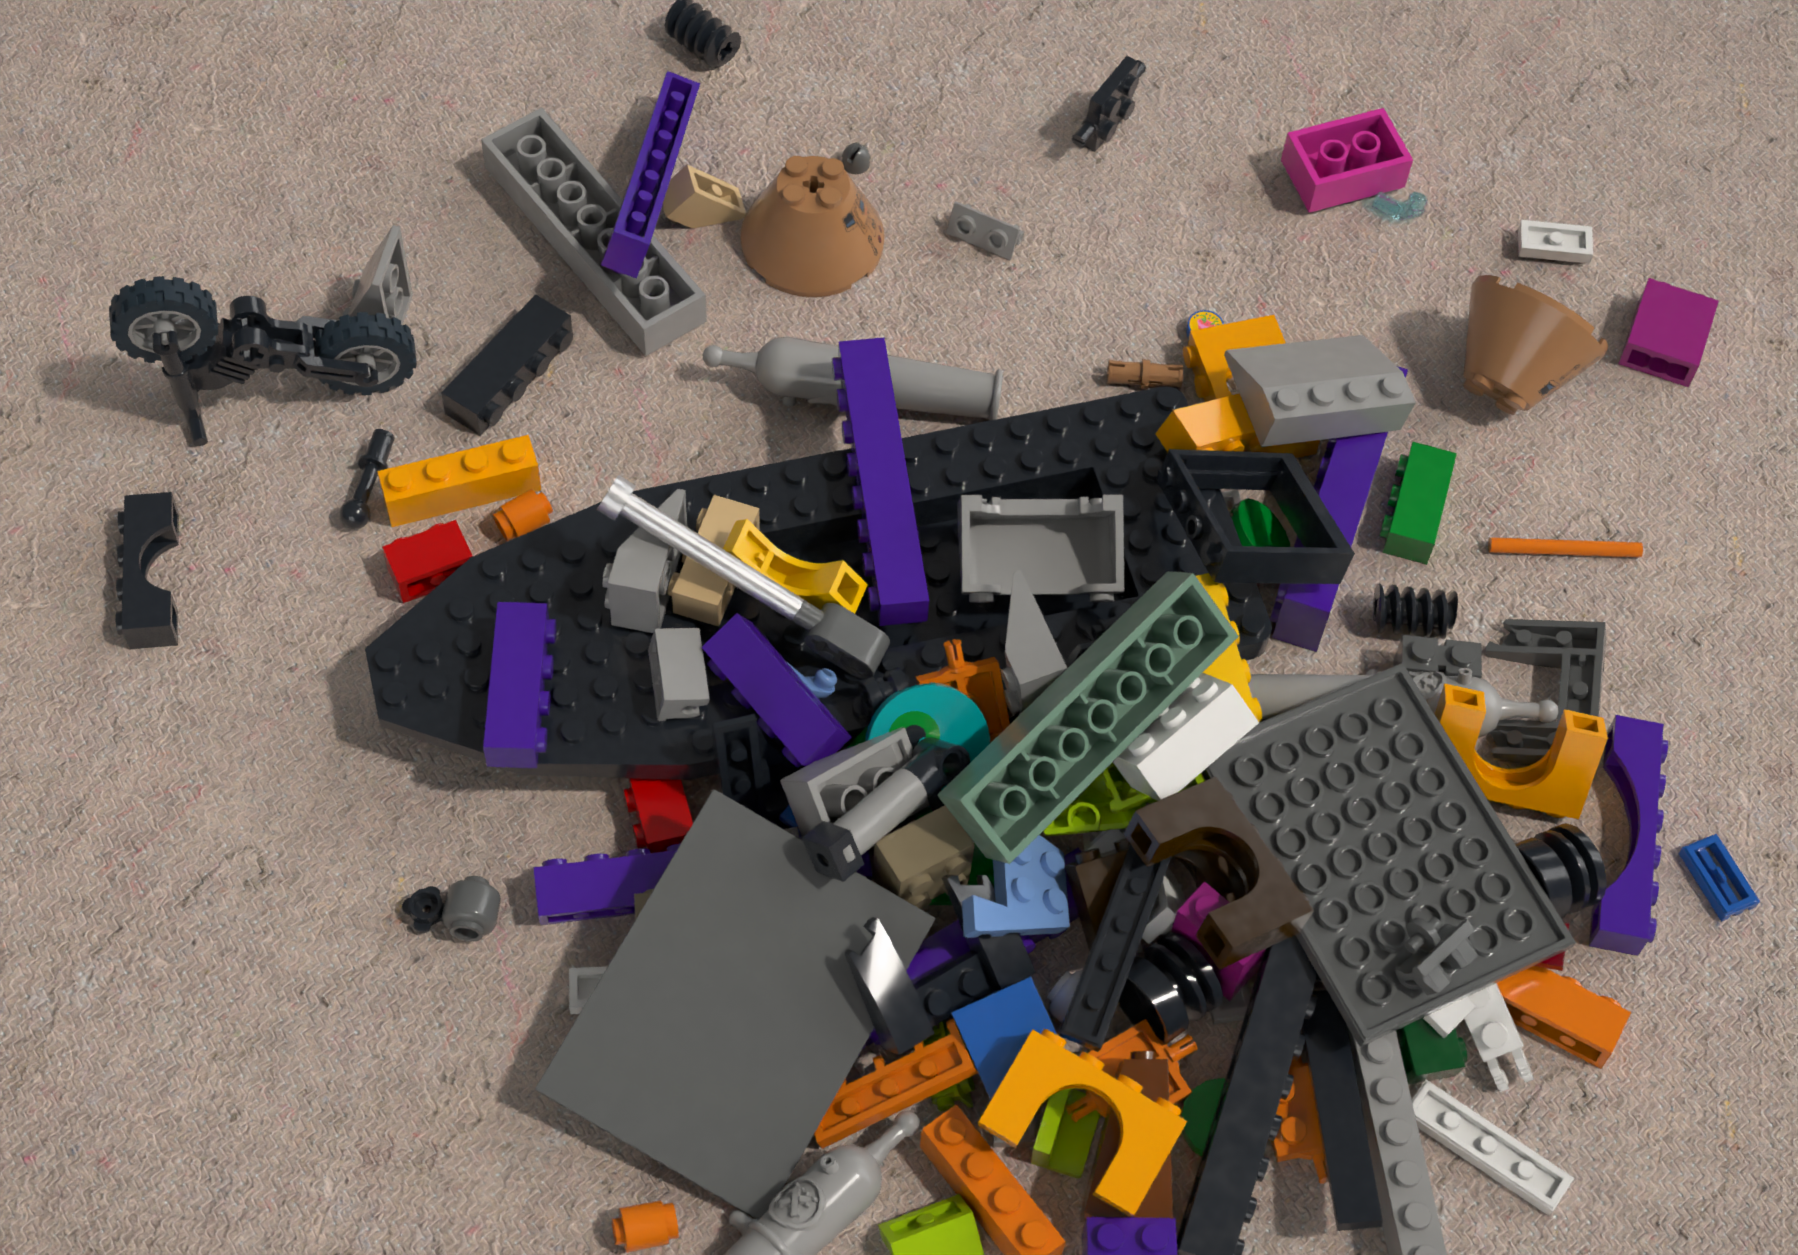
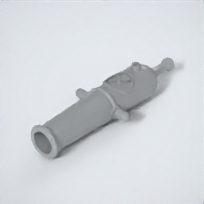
[702,337,1003,421]
[1248,668,1559,738]
[724,1110,920,1255]

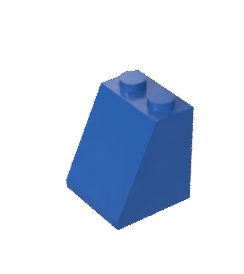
[952,977,1057,1100]

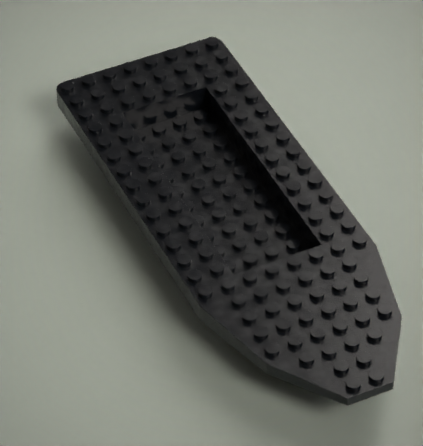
[365,386,1272,780]

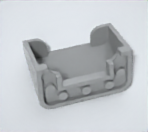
[957,495,1124,603]

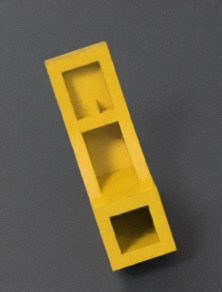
[723,519,868,614]

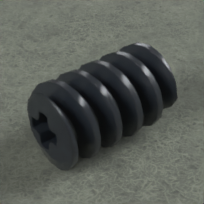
[664,0,741,68]
[1372,583,1458,640]

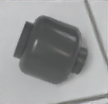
[442,876,501,942]

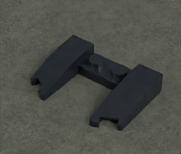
[844,874,1036,1054]

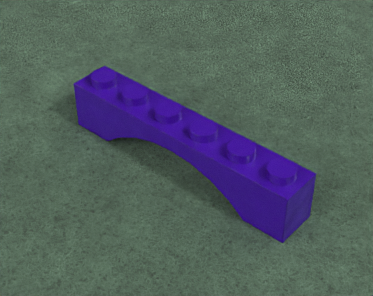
[1589,715,1668,956]

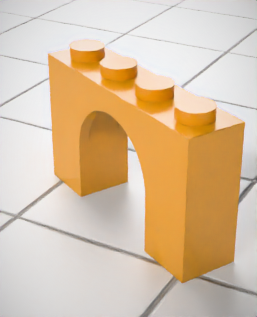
[1183,315,1320,458]
[1435,683,1608,820]
[978,1029,1187,1218]

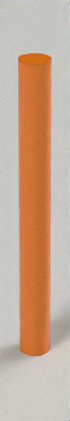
[1488,537,1643,558]

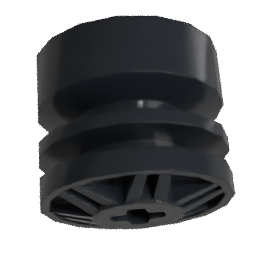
[1515,823,1607,919]
[1118,931,1223,1045]

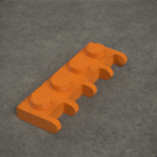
[814,1018,978,1149]

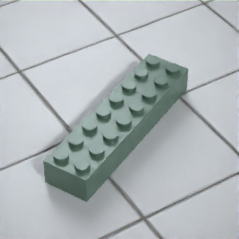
[937,572,1239,864]

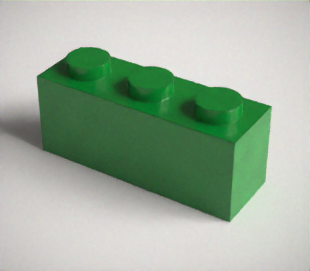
[1379,442,1457,565]

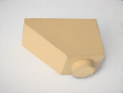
[663,165,746,229]

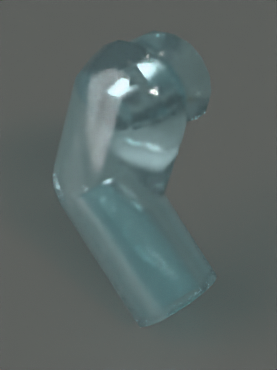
[1372,191,1428,220]

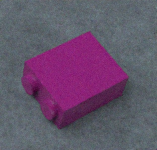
[1618,278,1719,387]
[1171,882,1266,1001]

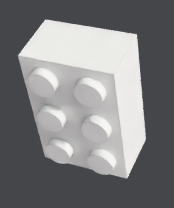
[1113,673,1259,801]

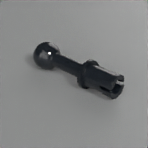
[339,429,395,529]

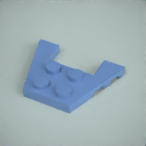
[962,835,1070,938]

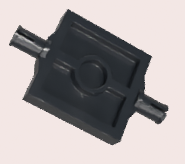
[1072,55,1146,152]

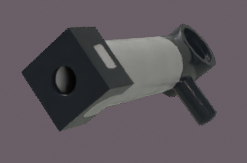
[802,737,970,882]

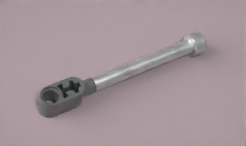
[597,475,890,679]

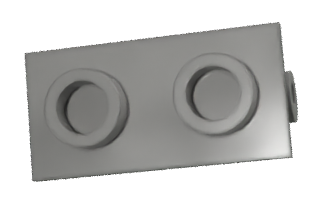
[946,201,1024,260]

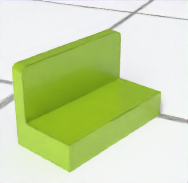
[1031,1089,1100,1179]
[878,1194,984,1255]

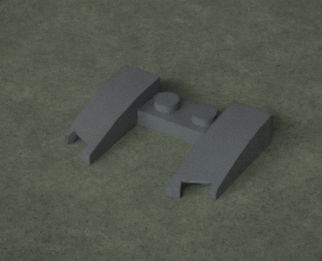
[1486,619,1606,774]

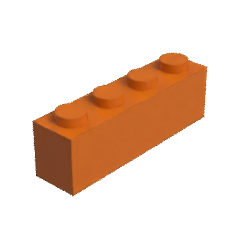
[1497,966,1631,1069]
[919,1104,1066,1255]

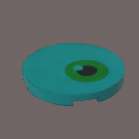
[865,682,990,807]

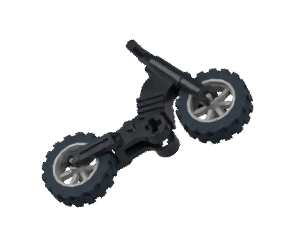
[109,276,417,446]

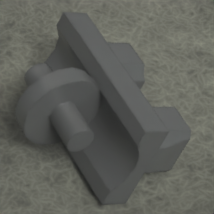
[1395,917,1478,995]

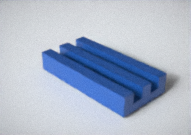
[1678,833,1760,922]

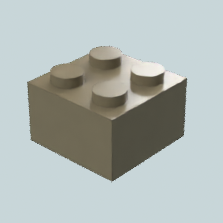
[872,806,974,910]

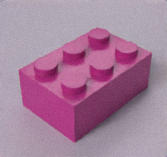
[1281,108,1413,213]

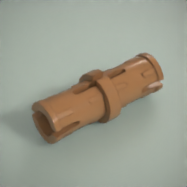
[1107,359,1183,389]

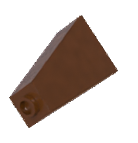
[1080,1051,1173,1222]

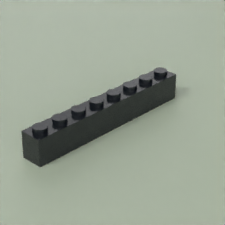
[1176,935,1321,1255]

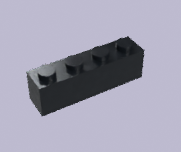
[441,294,573,436]

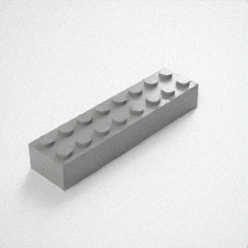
[481,107,707,356]

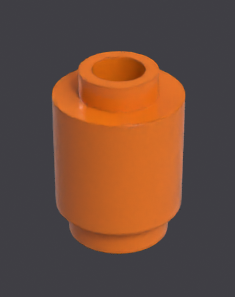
[492,489,553,541]
[611,1200,679,1253]

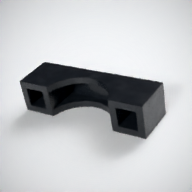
[115,492,179,650]

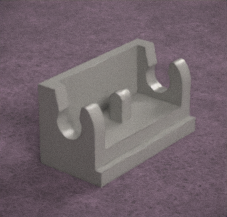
[648,628,710,721]

